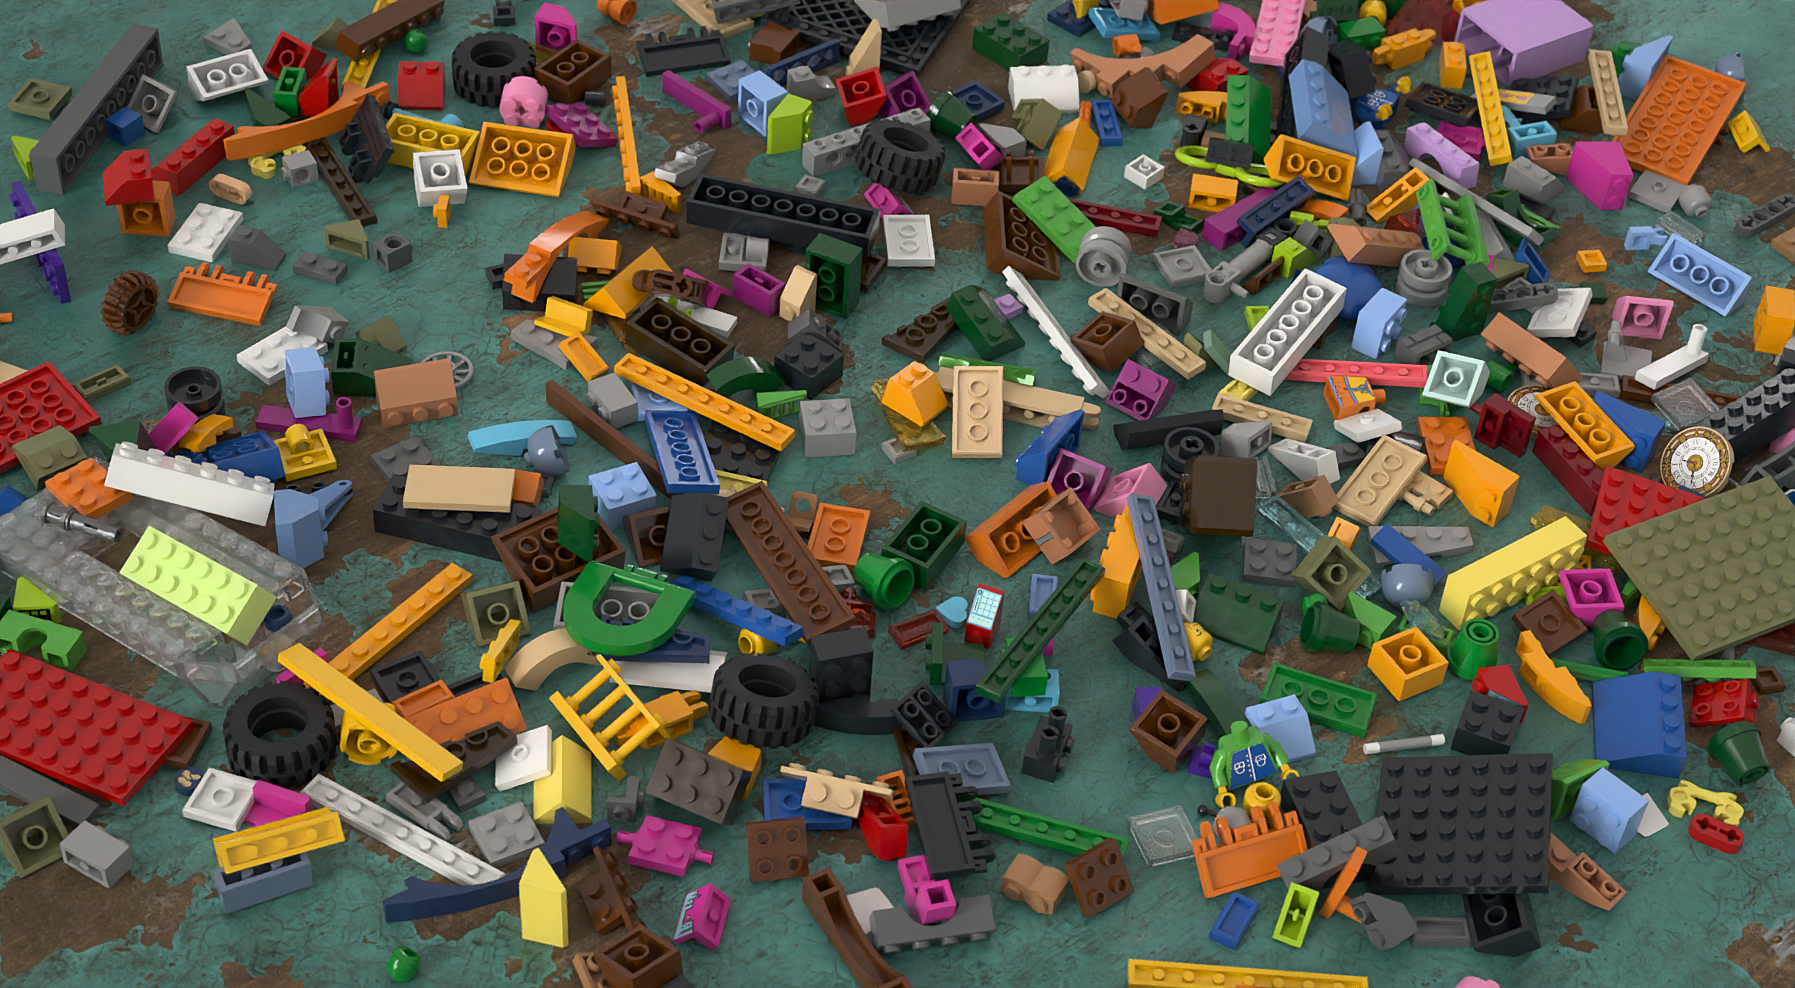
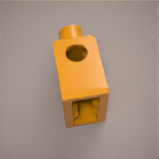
[708,736,762,801]

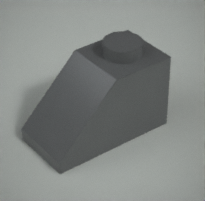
[229,225,286,271]

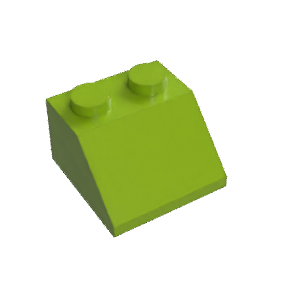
[767,94,814,154]

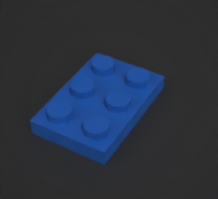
[763,777,852,830]

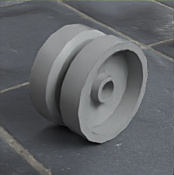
[1075,226,1132,287]
[1395,249,1452,307]

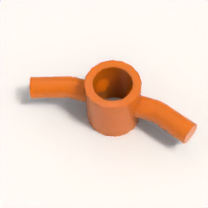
[1112,34,1142,57]

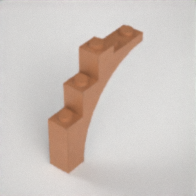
[1070,34,1215,99]

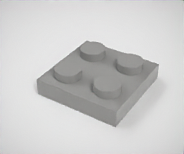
[468,801,545,868]

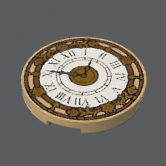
[1508,385,1558,439]
[1660,427,1734,498]

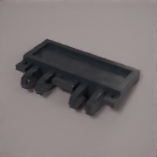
[636,26,731,77]
[338,94,395,184]
[904,771,996,880]

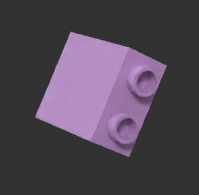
[1454,0,1594,88]

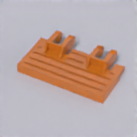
[167,262,278,326]
[1191,801,1308,898]

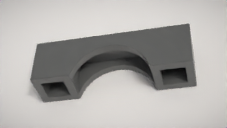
[1277,816,1402,891]
[869,895,996,955]

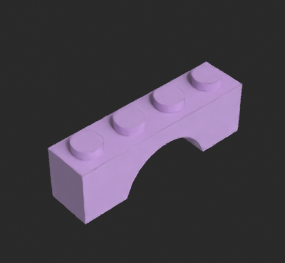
[1405,123,1480,189]

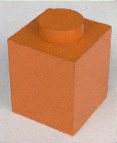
[511,469,544,509]

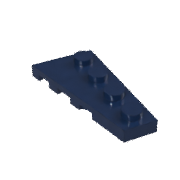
[598,614,710,664]

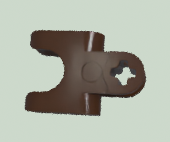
[632,269,709,305]

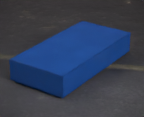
[1209,891,1260,950]

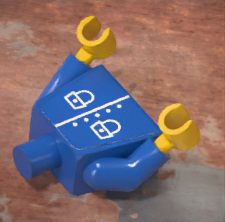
[1349,77,1412,131]

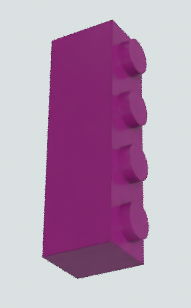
[1202,187,1276,251]

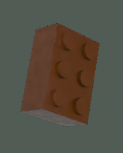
[534,39,611,104]

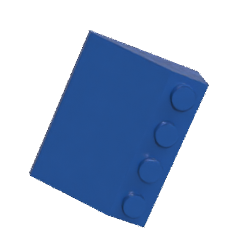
[165,430,286,483]
[1591,672,1687,779]

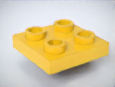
[273,424,337,482]

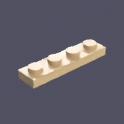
[1212,393,1313,443]

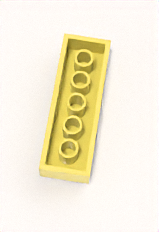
[1439,516,1587,631]

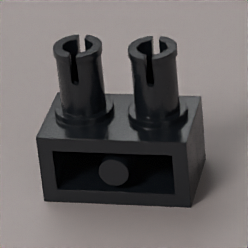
[1022,706,1075,783]

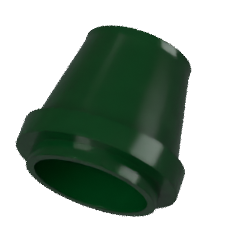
[927,90,977,138]
[1300,601,1360,655]
[1592,609,1648,670]
[1707,721,1771,785]

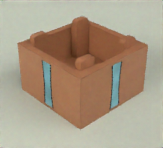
[1022,487,1101,564]

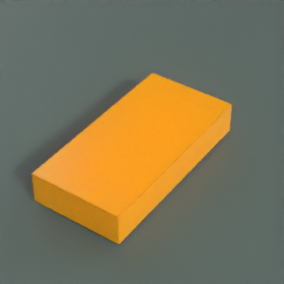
[558,332,609,382]

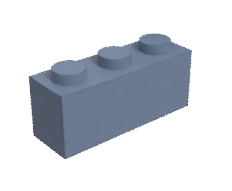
[213,852,313,914]

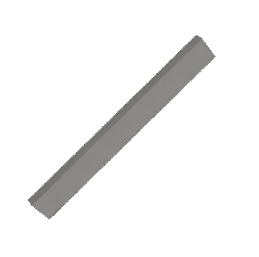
[1409,158,1544,246]

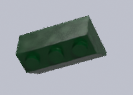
[946,284,1025,361]
[1193,572,1285,655]

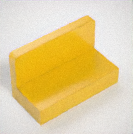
[1727,110,1770,153]
[534,296,593,337]

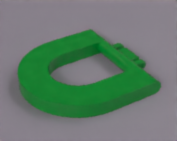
[563,560,696,656]

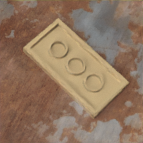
[672,0,754,39]
[952,366,1003,458]
[1332,434,1427,526]
[403,465,515,512]

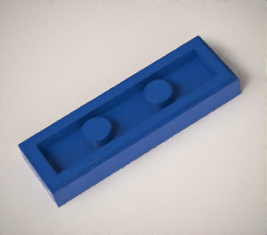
[1091,100,1123,146]
[1369,524,1447,587]

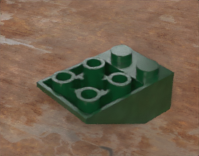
[331,339,413,395]

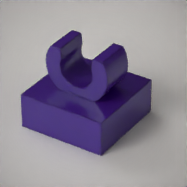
[1188,742,1215,779]

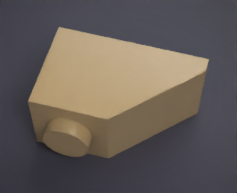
[779,265,817,322]

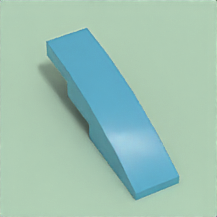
[467,420,577,456]

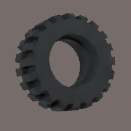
[451,31,537,108]
[855,119,946,194]
[708,653,819,749]
[223,681,337,789]

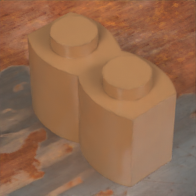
[1001,854,1070,915]

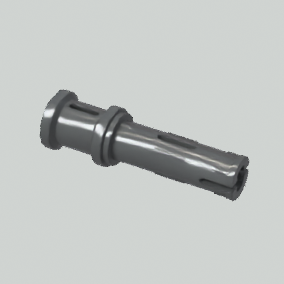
[40,500,123,543]

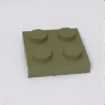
[8,78,73,120]

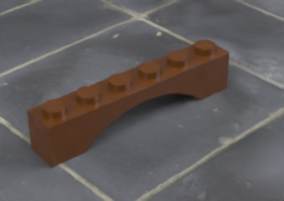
[802,867,913,988]

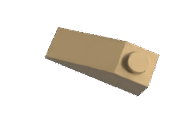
[846,19,882,76]

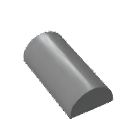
[553,581,660,630]

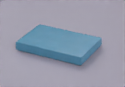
[1088,7,1161,41]

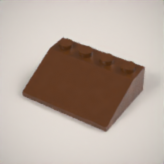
[983,191,1061,280]
[492,507,626,612]

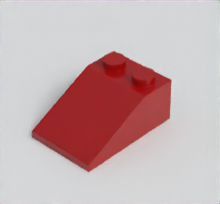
[1185,58,1248,93]

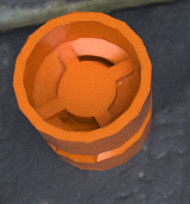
[597,0,638,25]

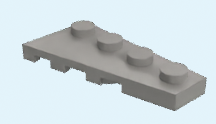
[1366,526,1473,570]

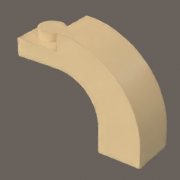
[504,628,602,691]

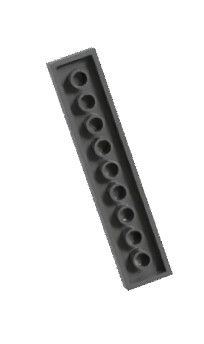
[29,23,164,196]

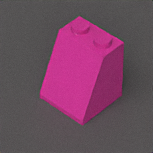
[1566,142,1634,210]

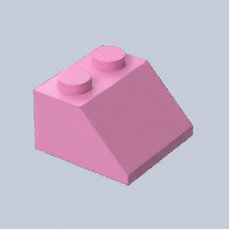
[1612,296,1674,339]
[1094,463,1167,519]

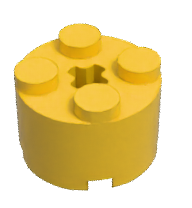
[340,703,397,765]

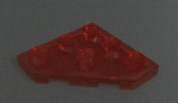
[1385,0,1460,42]

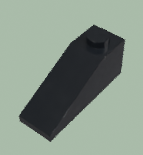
[1112,615,1186,692]

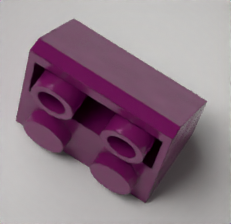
[733,263,787,317]
[1105,359,1177,421]

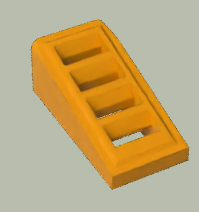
[640,171,682,214]

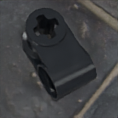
[1180,113,1208,147]

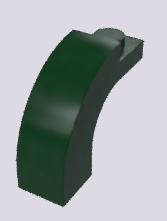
[1486,188,1558,248]
[704,357,786,399]

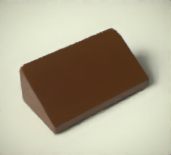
[1241,255,1284,296]

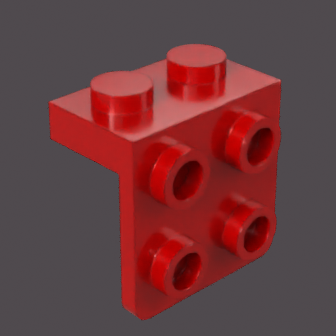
[1690,678,1760,727]

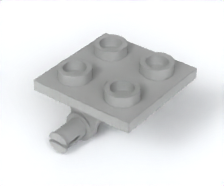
[1601,320,1652,379]

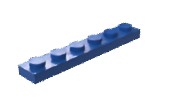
[670,575,804,647]

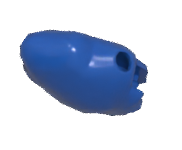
[1315,255,1383,320]

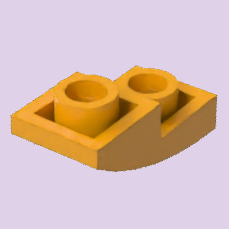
[178,414,234,452]

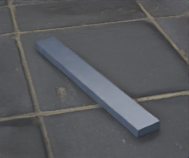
[1127,493,1196,681]

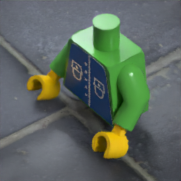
[1209,721,1300,808]

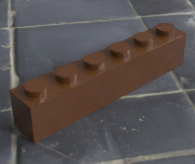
[335,0,445,62]

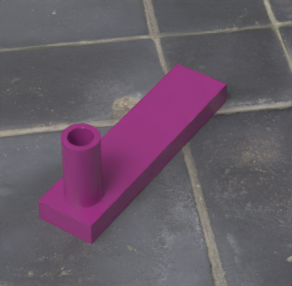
[662,70,732,133]
[255,397,363,442]

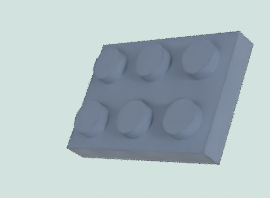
[913,743,1011,795]

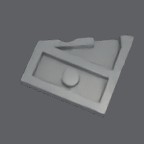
[203,18,252,55]

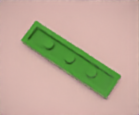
[1643,659,1756,681]

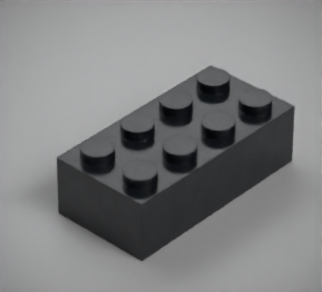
[1280,771,1377,889]

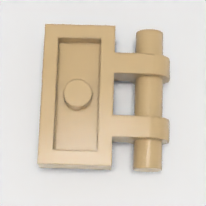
[1398,471,1453,516]

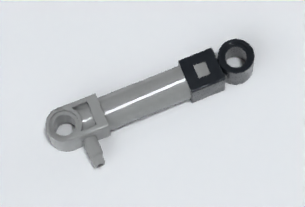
[1203,218,1297,303]

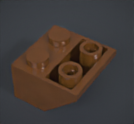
[1559,85,1604,133]

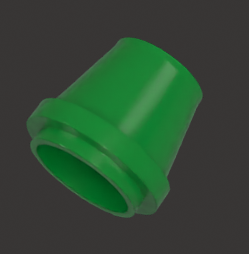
[853,552,915,610]
[1445,618,1501,680]

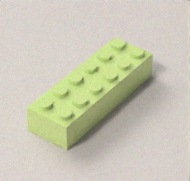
[119,526,277,645]

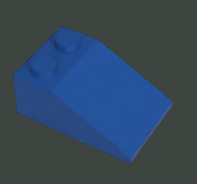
[1593,390,1666,473]

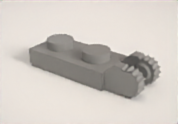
[385,782,464,841]

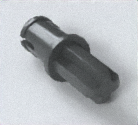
[1349,189,1367,227]

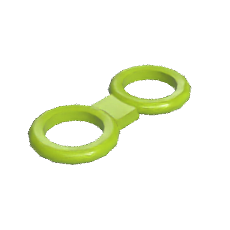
[1175,146,1285,187]

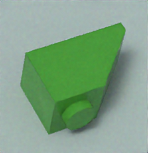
[1171,552,1200,600]
[1344,592,1397,649]

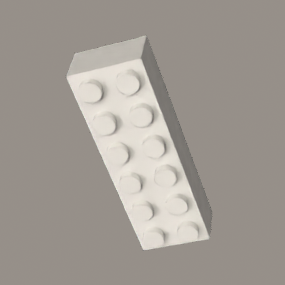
[1228,268,1347,396]
[104,442,274,526]

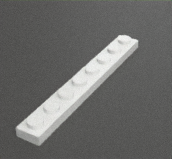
[1002,266,1110,399]

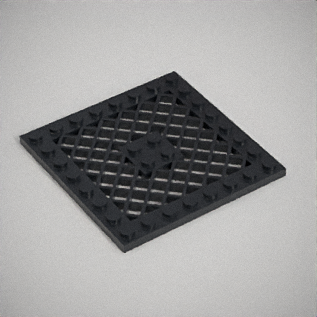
[760,0,971,78]

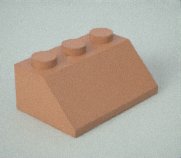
[374,358,458,428]

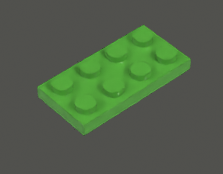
[1012,176,1095,264]

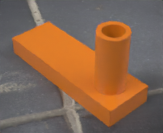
[1319,846,1367,924]

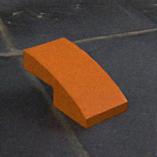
[1297,200,1349,221]

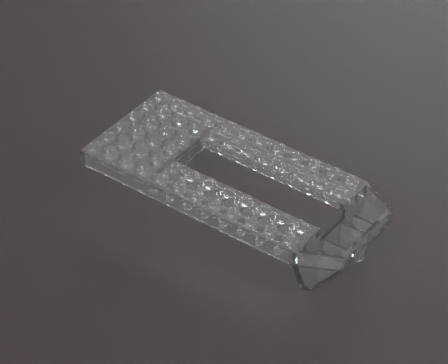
[0,456,325,709]

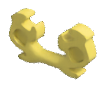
[248,144,306,179]
[1667,780,1744,828]

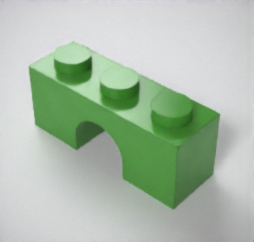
[0,610,87,672]

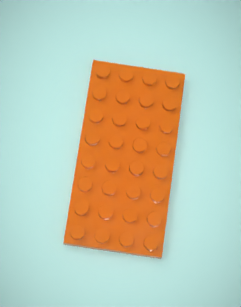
[1611,54,1747,186]

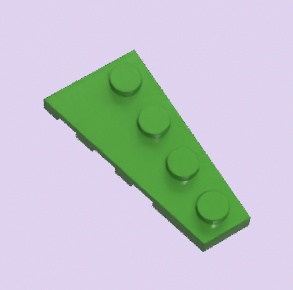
[939,353,1038,386]

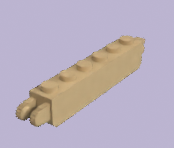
[935,366,1101,430]

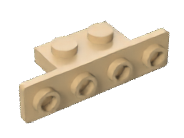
[780,763,895,819]

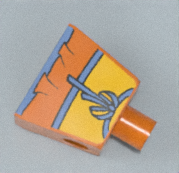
[1323,376,1386,420]

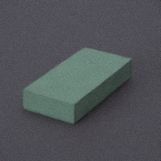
[1203,329,1232,378]

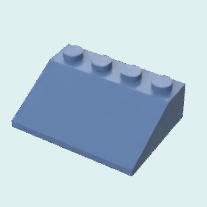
[1289,59,1358,158]

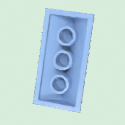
[1647,233,1753,317]

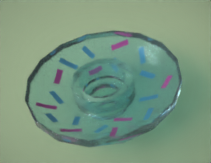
[1402,599,1445,640]

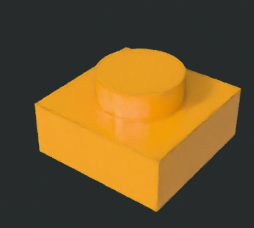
[433,194,451,228]
[1576,250,1607,273]
[1328,517,1362,551]

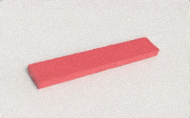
[1284,359,1428,388]

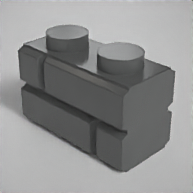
[1395,324,1453,365]

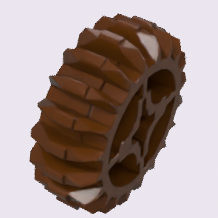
[100,270,160,336]

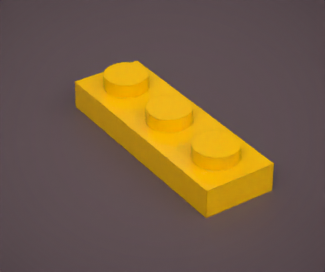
[480,619,521,683]

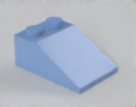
[1618,35,1673,100]

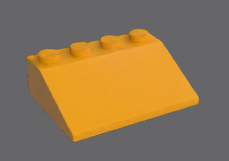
[469,122,576,197]

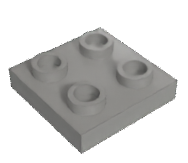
[719,233,770,271]

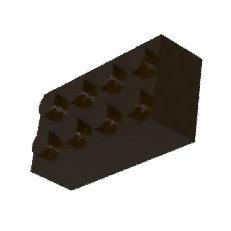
[625,297,735,387]

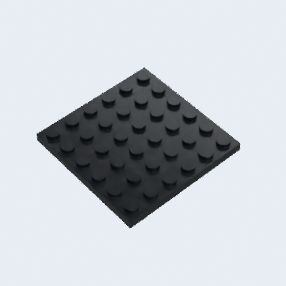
[1370,753,1554,895]

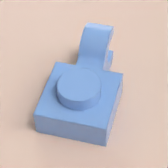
[1624,226,1668,250]

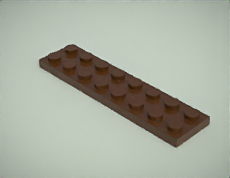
[726,481,857,647]

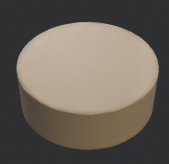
[1077,70,1096,93]

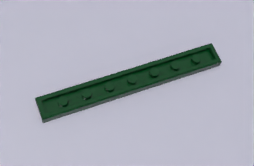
[975,558,1106,704]

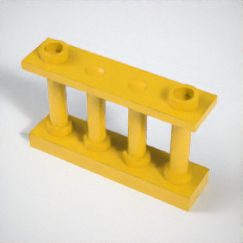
[549,654,671,782]
[213,806,345,874]

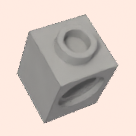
[280,150,319,188]

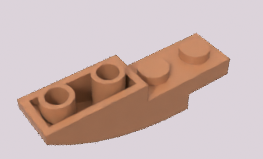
[1526,143,1573,176]
[1549,833,1627,911]

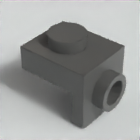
[607,776,645,822]

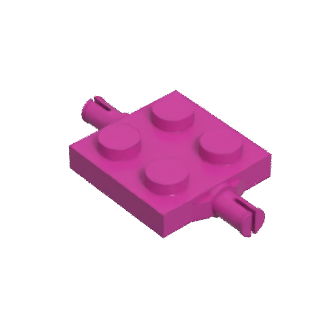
[1437,121,1487,161]
[616,815,714,877]

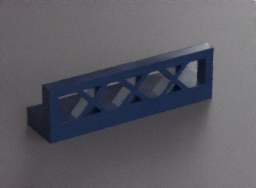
[762,38,840,87]
[1236,175,1314,248]

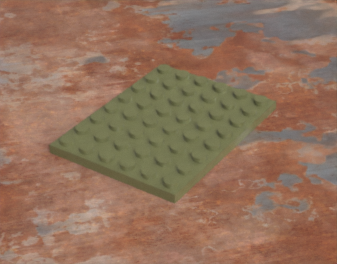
[1603,476,1795,661]

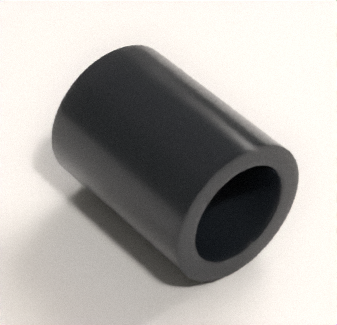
[585,89,606,106]

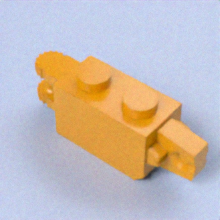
[1371,28,1436,70]
[613,690,709,749]

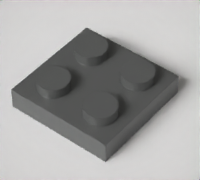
[370,436,441,483]
[1242,537,1297,588]

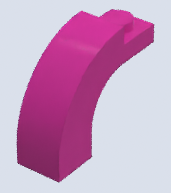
[1211,2,1256,61]
[955,123,1004,171]
[897,855,956,925]

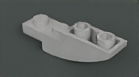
[654,141,716,188]

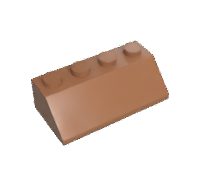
[1327,224,1425,267]
[1481,313,1584,388]

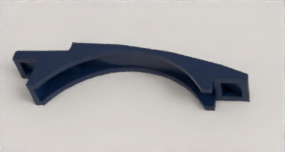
[382,807,612,923]

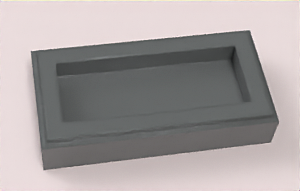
[1410,917,1472,947]

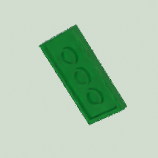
[1259,662,1378,738]

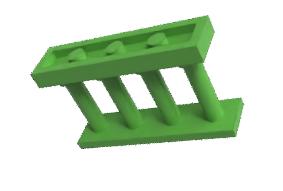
[1416,178,1490,266]

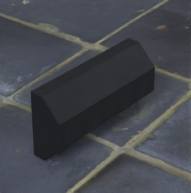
[1113,409,1224,449]

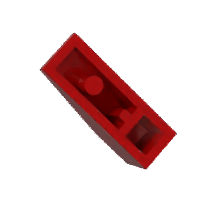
[857,794,908,861]

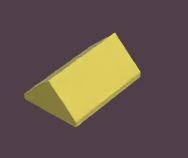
[533,735,592,824]
[519,848,569,948]

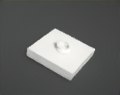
[1334,409,1402,443]
[495,725,552,791]
[182,768,257,832]

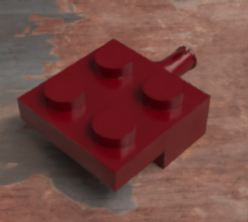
[1469,393,1536,458]

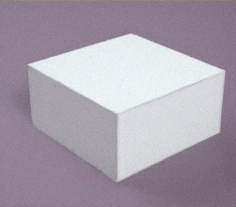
[1124,155,1165,190]

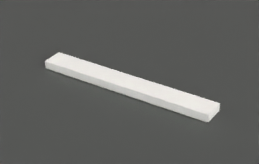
[300,773,506,886]

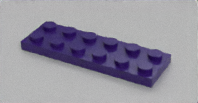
[9,181,71,304]

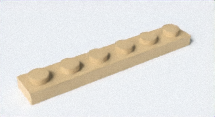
[1588,50,1628,136]
[1088,288,1206,380]

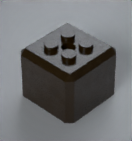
[1179,455,1257,537]

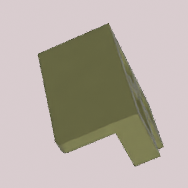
[1011,99,1063,150]

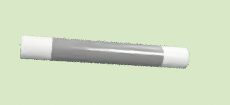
[1363,734,1445,755]

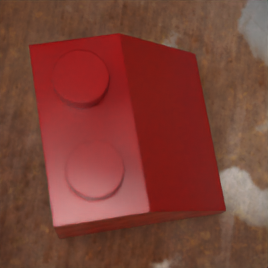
[262,30,327,80]
[298,58,339,116]
[398,61,446,110]
[836,67,887,127]
[103,149,155,206]

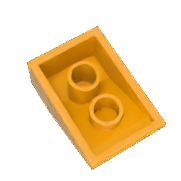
[1443,439,1520,527]

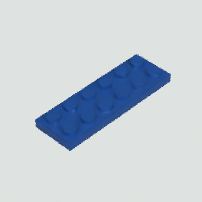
[644,410,720,495]

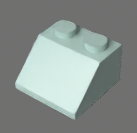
[1422,350,1490,407]

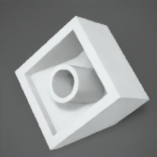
[413,149,467,207]

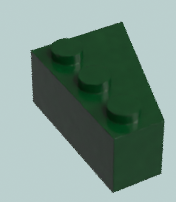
[1429,262,1498,342]

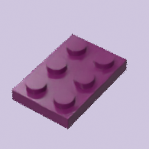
[545,102,619,147]

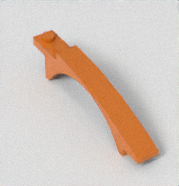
[223,81,391,161]
[504,211,610,303]

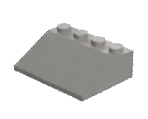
[854,0,961,31]

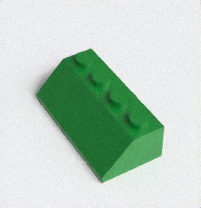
[1226,75,1271,163]

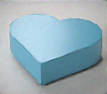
[935,597,968,628]

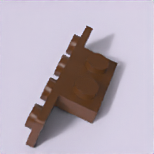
[591,191,680,238]
[578,846,648,936]

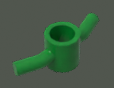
[1486,360,1519,393]

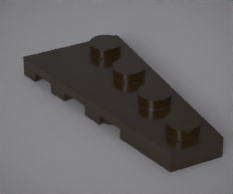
[882,297,958,363]
[390,721,518,803]

